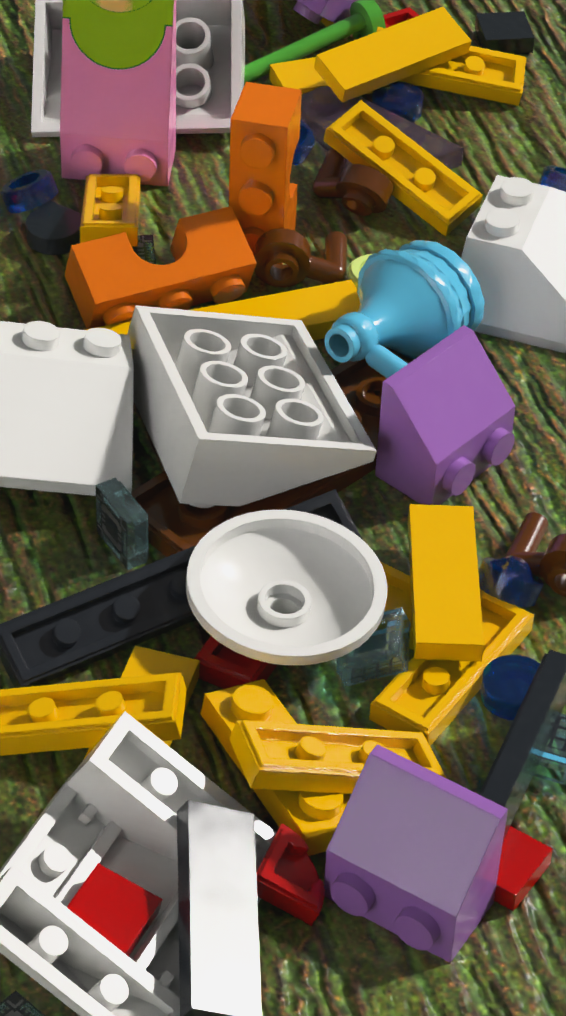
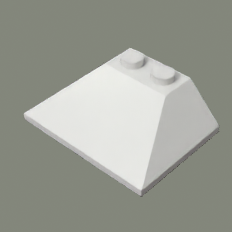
[461,175,566,353]
[0,711,276,1016]

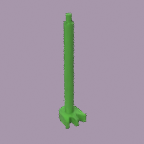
[244,0,386,85]

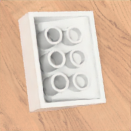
[31,0,245,137]
[127,305,377,508]
[0,321,134,499]

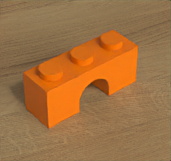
[229,82,302,265]
[64,206,257,329]

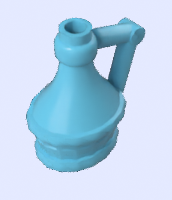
[324,240,485,378]

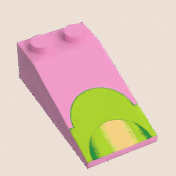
[60,0,176,187]

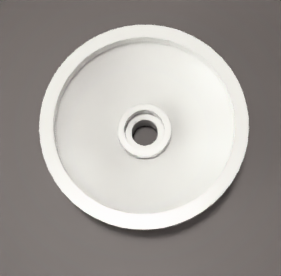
[186,510,388,665]

